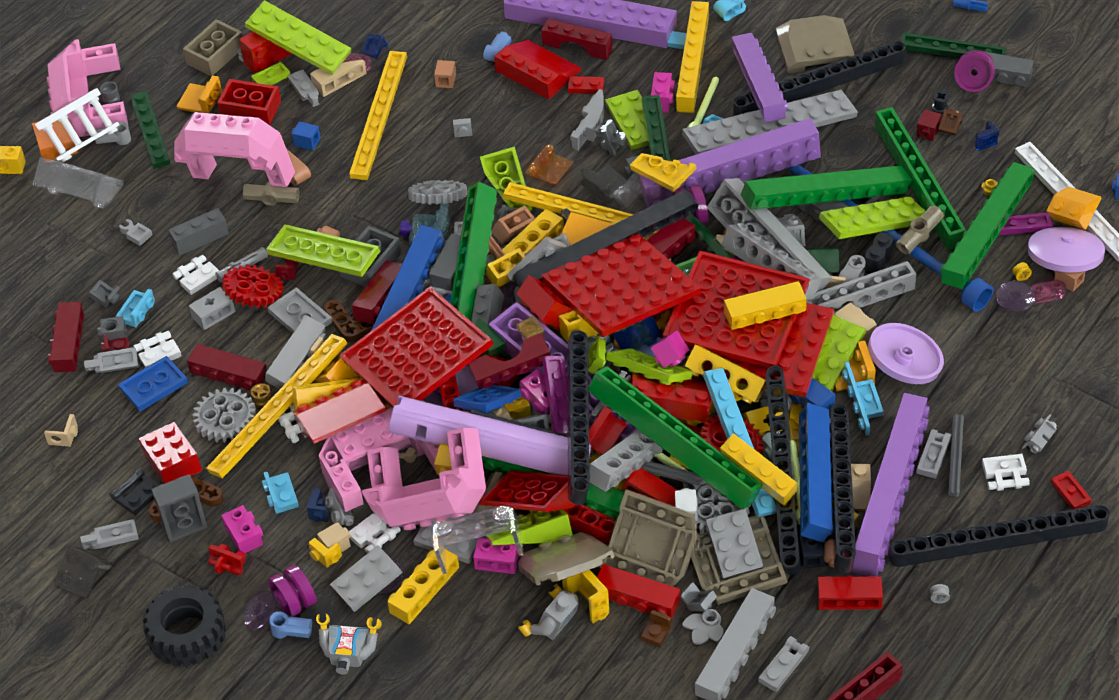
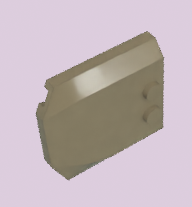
[775,15,855,74]
[600,489,698,587]
[691,516,788,605]
[517,532,614,585]

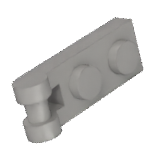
[917,429,952,479]
[759,636,810,692]

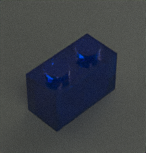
[612,316,661,351]

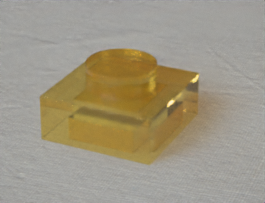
[517,316,544,339]

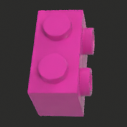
[651,72,675,113]
[651,331,689,368]
[519,369,550,416]
[221,505,264,553]
[473,538,520,574]

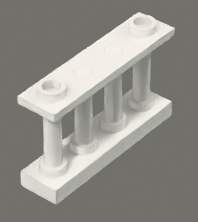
[35,88,119,162]

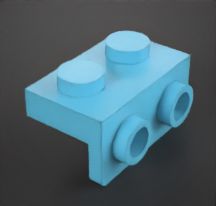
[115,289,155,328]

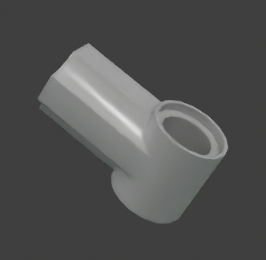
[95,122,131,145]

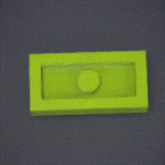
[251,62,290,85]
[588,337,606,375]

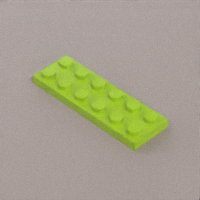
[245,0,351,75]
[819,197,925,239]
[266,225,380,277]

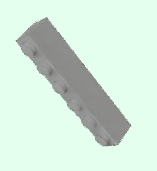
[695,588,776,700]

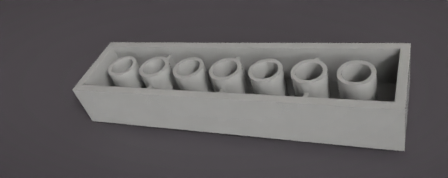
[707,178,832,292]

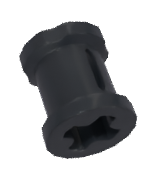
[932,90,949,114]

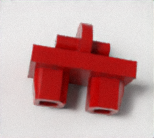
[208,544,246,576]

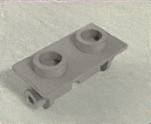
[1022,414,1057,454]
[325,488,354,526]

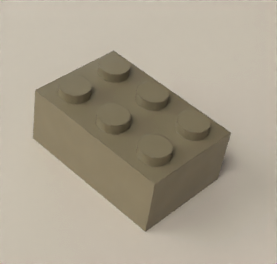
[183,19,243,76]

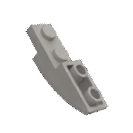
[570,89,604,150]

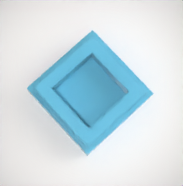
[667,31,687,49]

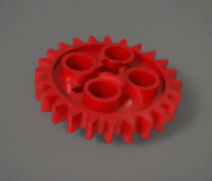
[222,264,283,308]
[700,414,764,454]

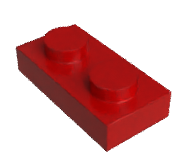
[568,76,604,94]
[1051,471,1092,509]

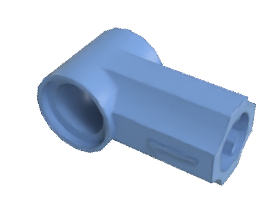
[483,32,511,62]
[270,611,312,638]

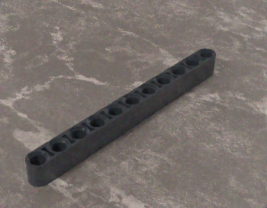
[733,41,906,116]
[513,190,699,289]
[567,330,590,505]
[766,366,801,575]
[829,403,856,573]
[890,505,1110,567]

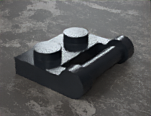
[109,468,160,516]

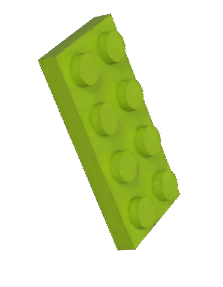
[605,90,648,150]
[813,315,867,391]
[606,348,693,385]

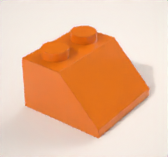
[32,118,78,162]

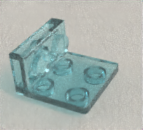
[409,203,450,244]

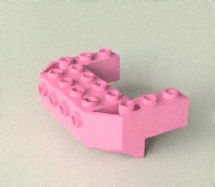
[47,39,128,137]
[174,112,295,187]
[319,407,440,512]
[362,428,486,530]

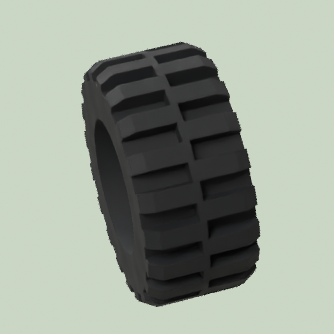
[143,585,226,667]

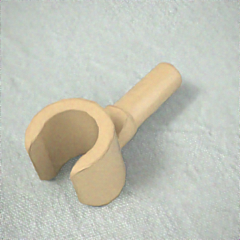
[398,447,418,463]

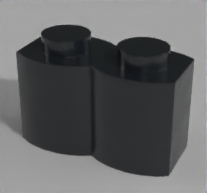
[864,232,893,274]

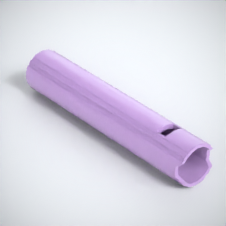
[389,396,591,475]

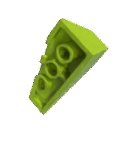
[480,147,533,212]
[486,509,572,545]

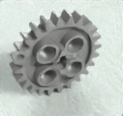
[408,180,467,204]
[193,388,256,443]
[691,480,751,536]

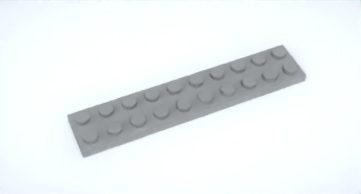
[682,90,858,155]

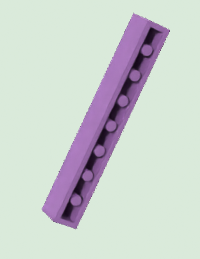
[732,33,788,122]

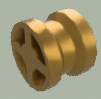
[251,384,272,408]

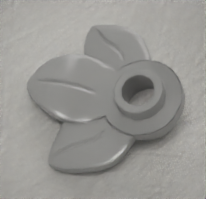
[682,609,724,645]

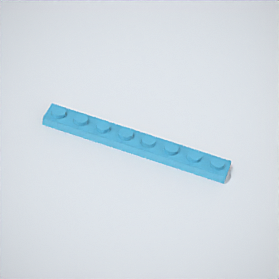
[703,368,777,517]

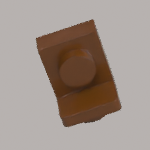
[939,109,963,136]
[641,610,671,648]

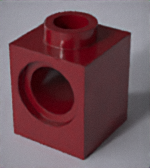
[916,109,941,141]

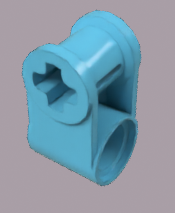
[713,0,746,21]

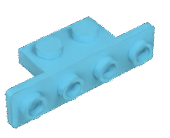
[842,362,883,436]

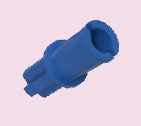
[953,0,988,12]

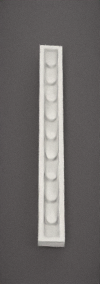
[1015,142,1119,262]

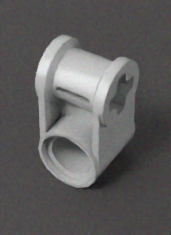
[839,255,866,282]

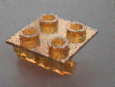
[525,145,574,186]

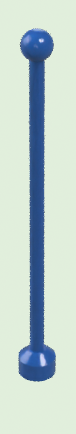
[786,164,994,312]

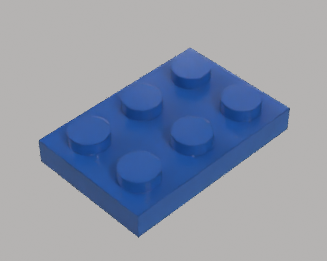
[118,356,188,412]
[454,384,521,413]

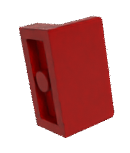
[589,407,627,455]

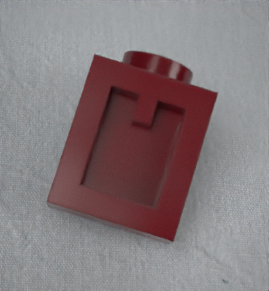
[275,259,299,280]
[101,334,130,352]

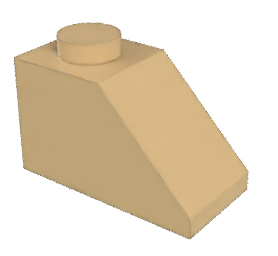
[851,464,871,511]

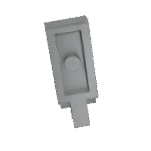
[288,70,319,107]
[84,347,139,373]
[80,519,139,550]

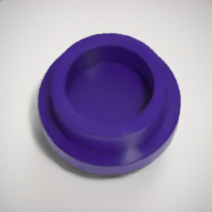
[399,220,412,238]

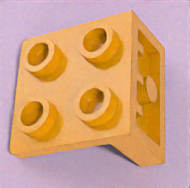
[177,75,222,114]
[835,341,876,391]

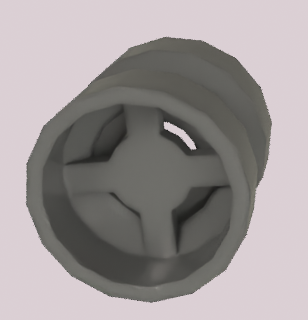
[100,82,120,105]

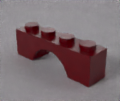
[542,19,613,60]
[469,333,551,390]

